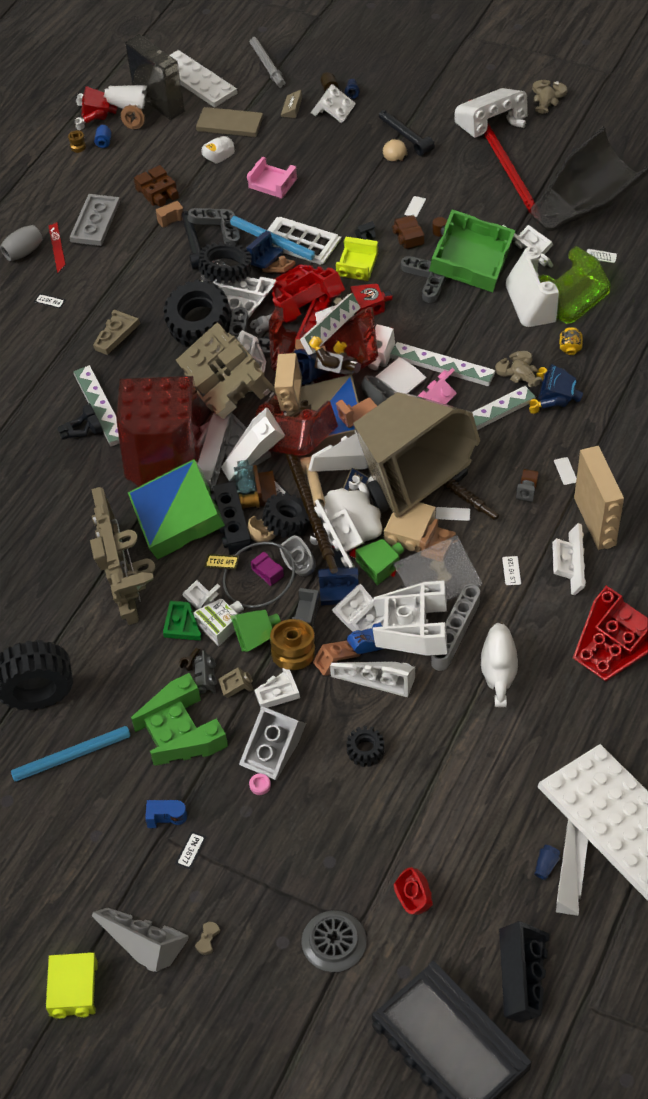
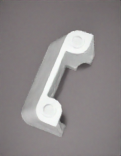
[506,245,559,327]

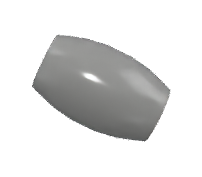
[0,225,43,261]

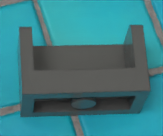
[292,588,320,629]

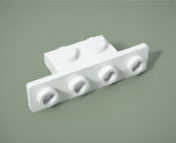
[502,225,553,268]
[314,500,364,568]
[553,523,586,595]

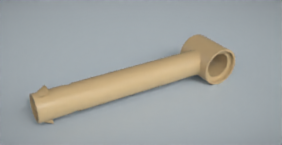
[300,456,325,507]

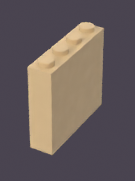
[574,446,624,550]

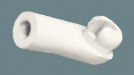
[507,110,526,128]

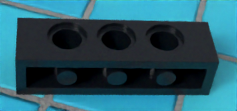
[211,481,252,555]

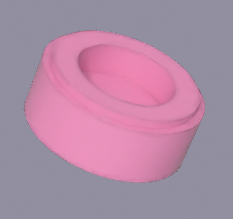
[249,774,271,795]

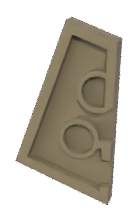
[93,310,140,355]

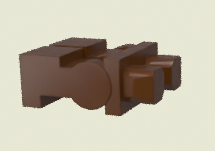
[134,165,179,207]

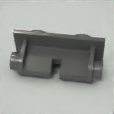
[194,650,217,694]

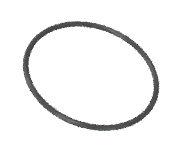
[223,542,295,608]

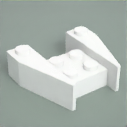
[373,580,447,655]

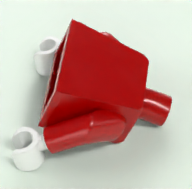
[75,87,117,130]

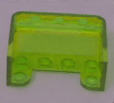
[538,246,611,323]

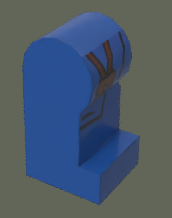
[347,623,384,654]
[145,800,187,828]

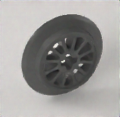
[302,910,367,972]

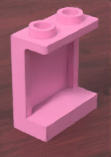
[247,157,297,198]

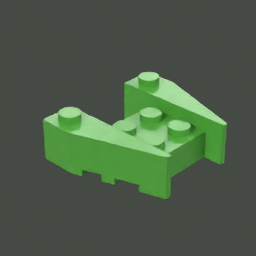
[131,673,228,766]

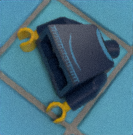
[529,364,583,414]

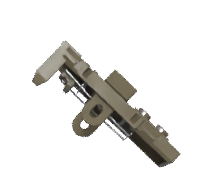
[90,487,155,625]

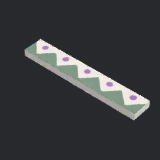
[300,293,360,355]
[390,342,495,386]
[73,365,127,447]
[472,386,536,430]

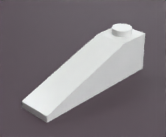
[221,407,285,482]
[308,430,368,472]

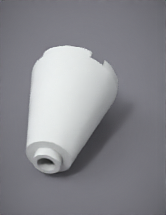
[104,85,147,114]

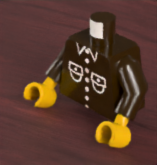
[309,336,361,376]

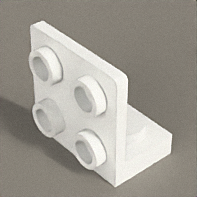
[311,85,355,123]

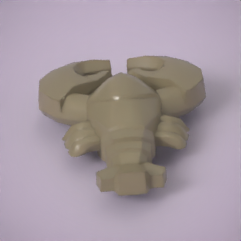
[532,80,568,114]
[495,351,542,387]

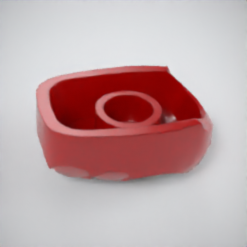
[393,867,433,915]

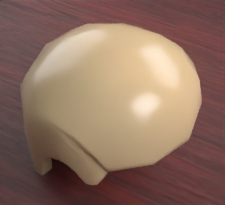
[383,139,407,161]
[248,516,275,542]

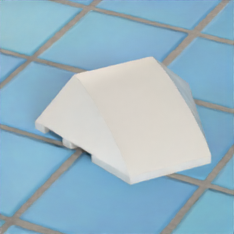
[213,277,277,322]

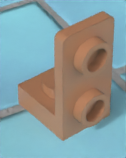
[336,398,377,428]
[313,640,361,676]

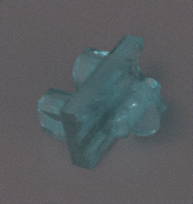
[234,460,255,493]

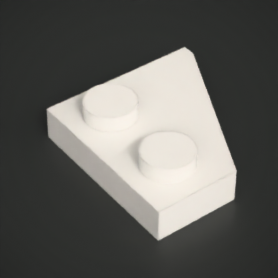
[255,668,300,708]

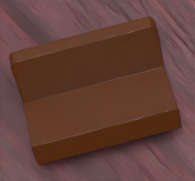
[253,465,277,507]

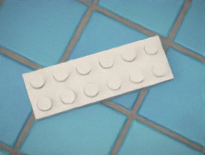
[156,50,237,108]

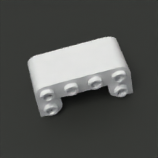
[455,88,528,138]

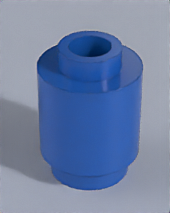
[94,125,111,148]

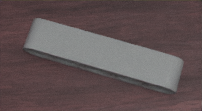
[198,412,234,491]
[431,584,480,671]

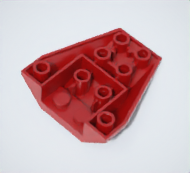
[573,585,648,682]

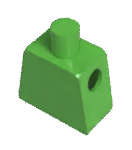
[355,539,404,585]
[230,610,281,651]

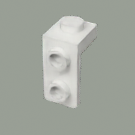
[182,580,220,610]

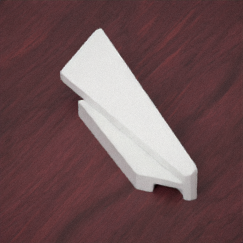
[556,818,588,916]

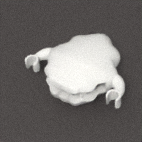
[310,475,383,546]
[481,623,518,707]

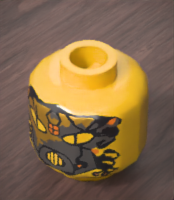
[560,327,583,355]

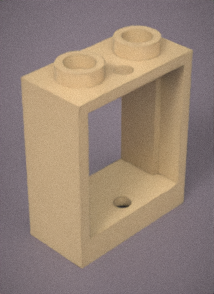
[274,353,302,411]

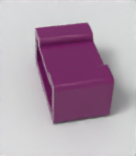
[251,552,284,586]

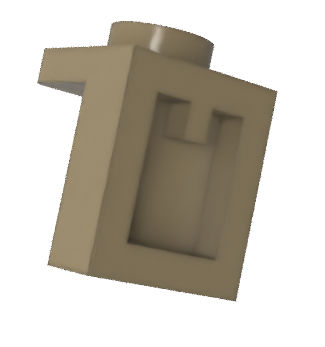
[218,667,253,698]

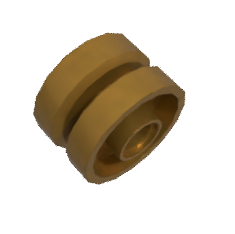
[270,619,315,670]

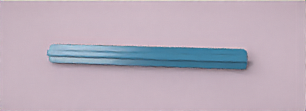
[230,216,315,260]
[11,726,130,781]

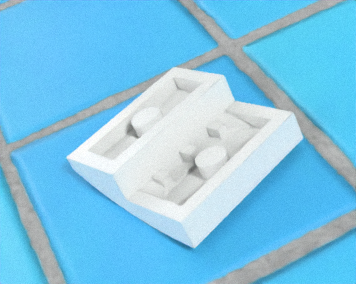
[375,357,426,394]
[332,584,383,632]

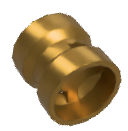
[68,130,86,153]

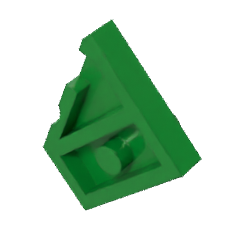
[163,601,201,641]

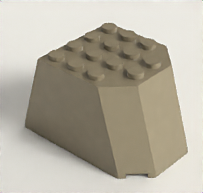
[353,392,480,518]

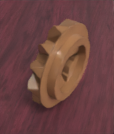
[121,104,145,129]

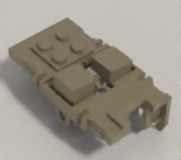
[176,322,276,419]

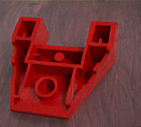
[272,264,345,323]

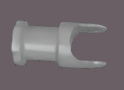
[250,310,283,334]

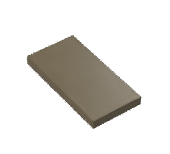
[196,107,263,137]

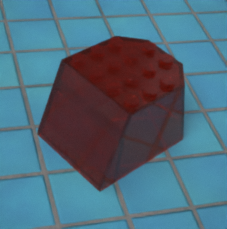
[116,376,201,487]

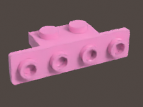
[418,368,457,404]

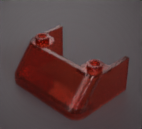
[255,394,338,456]

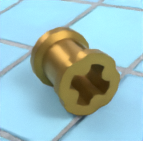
[239,491,260,510]

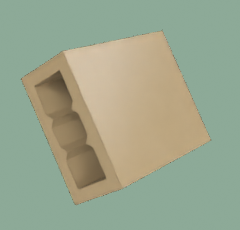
[384,502,436,552]

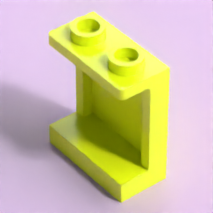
[336,237,378,281]
[46,953,98,1019]

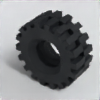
[262,493,310,538]

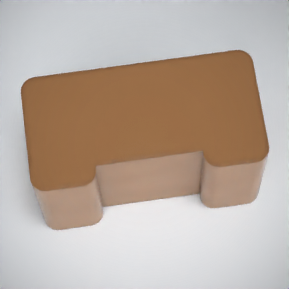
[156,201,183,228]

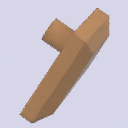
[262,256,296,273]

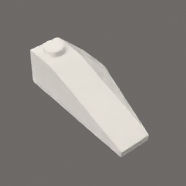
[330,662,415,697]

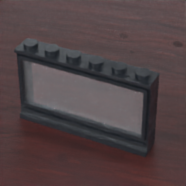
[372,960,531,1099]

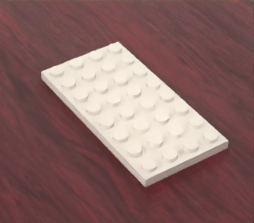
[538,744,648,901]

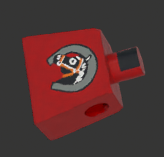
[350,284,393,321]

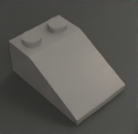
[239,706,306,780]

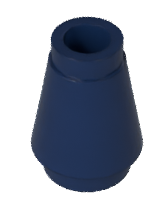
[345,79,360,99]
[534,845,560,880]

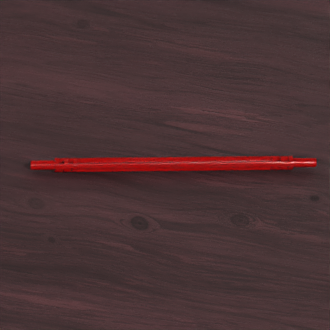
[469,100,543,223]

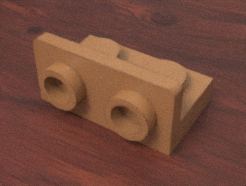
[419,519,456,563]

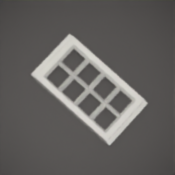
[268,217,341,265]

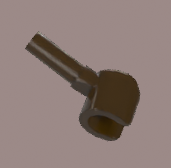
[288,400,311,420]
[179,647,200,671]

